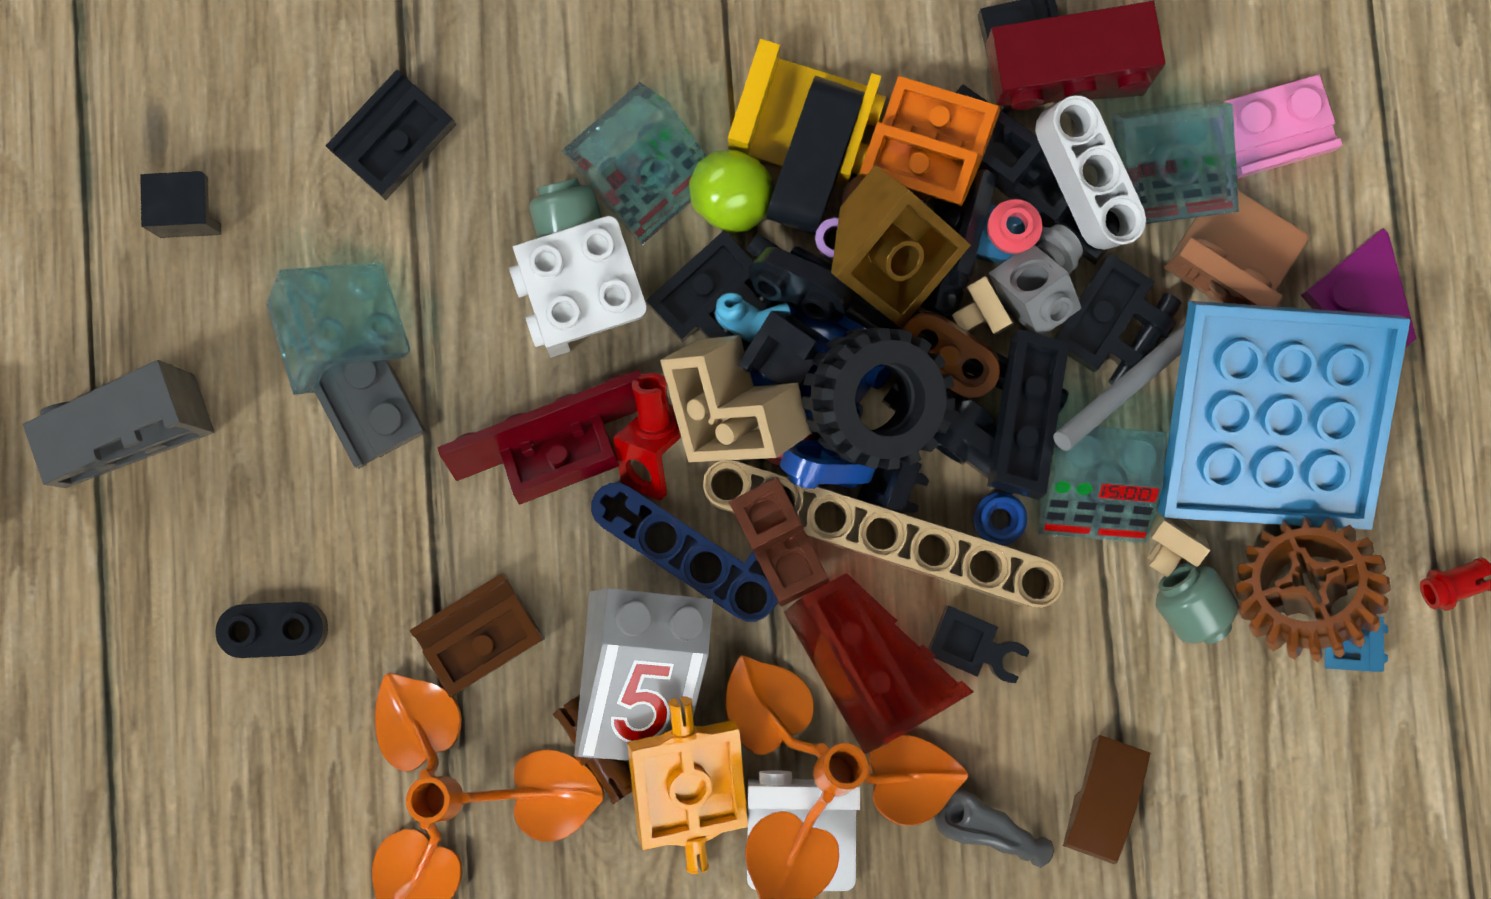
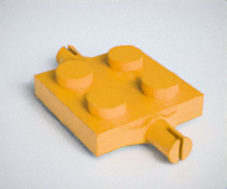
[627,696,748,874]

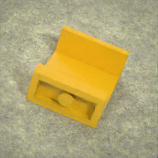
[728,39,886,188]

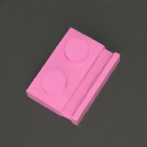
[1214,74,1343,179]

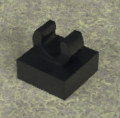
[857,462,929,514]

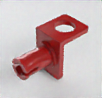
[613,373,681,500]

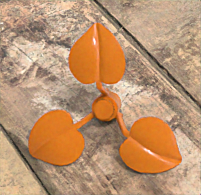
[725,656,969,899]
[372,673,604,899]

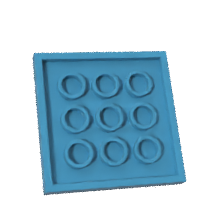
[1158,301,1410,530]

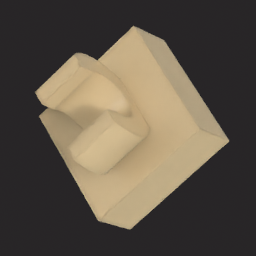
[952,276,1014,336]
[1147,512,1210,577]

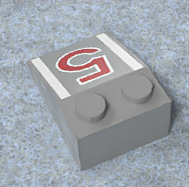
[574,588,713,760]

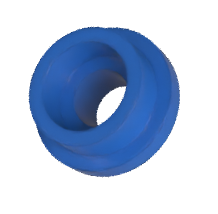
[973,492,1028,546]

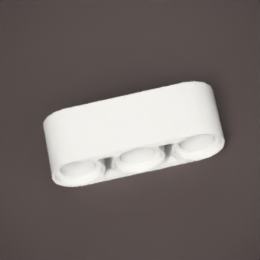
[1035,95,1146,250]

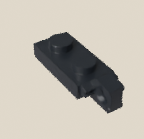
[920,169,998,317]

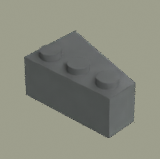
[23,360,215,488]

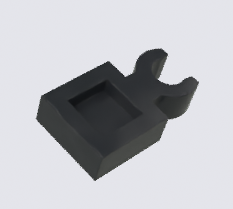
[926,605,1029,683]

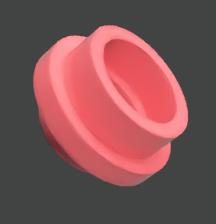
[987,199,1042,254]

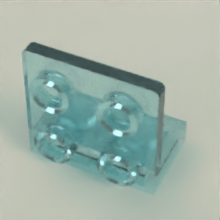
[266,262,410,395]

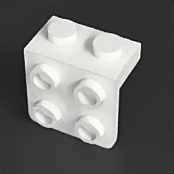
[509,216,647,358]
[747,770,860,891]

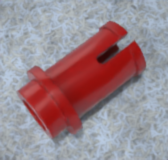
[1420,557,1491,611]

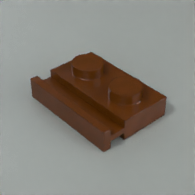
[409,573,545,697]

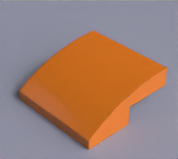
[860,76,1001,206]

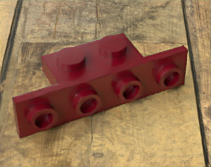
[437,370,641,505]

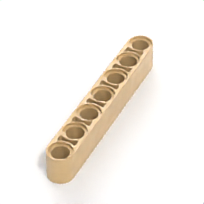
[703,460,1064,608]

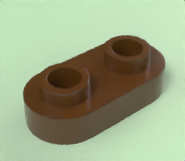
[903,312,1000,398]

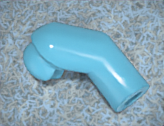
[715,292,791,342]

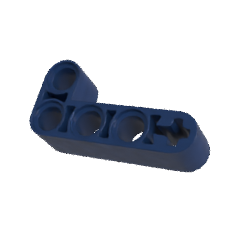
[591,483,778,622]

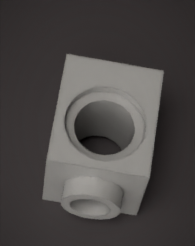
[989,245,1081,336]

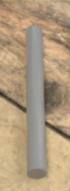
[1053,323,1186,451]

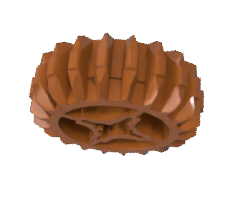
[1234,515,1391,662]

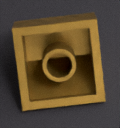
[831,164,971,328]

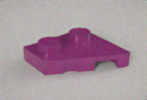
[1301,228,1417,348]

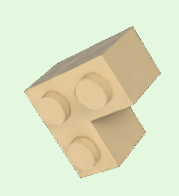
[660,335,811,462]

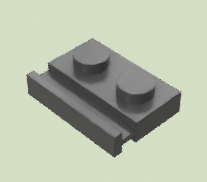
[306,338,427,469]

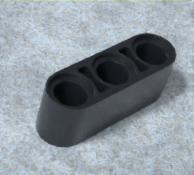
[766,76,865,236]

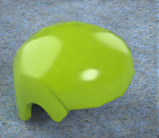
[689,149,775,233]

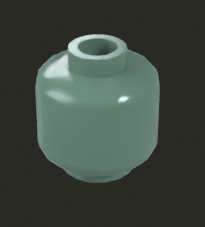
[529,178,602,238]
[1156,563,1238,644]

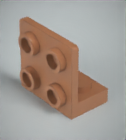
[1163,182,1309,307]

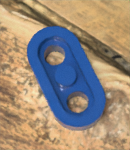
[780,440,875,489]

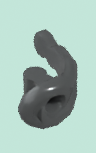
[934,788,1054,868]

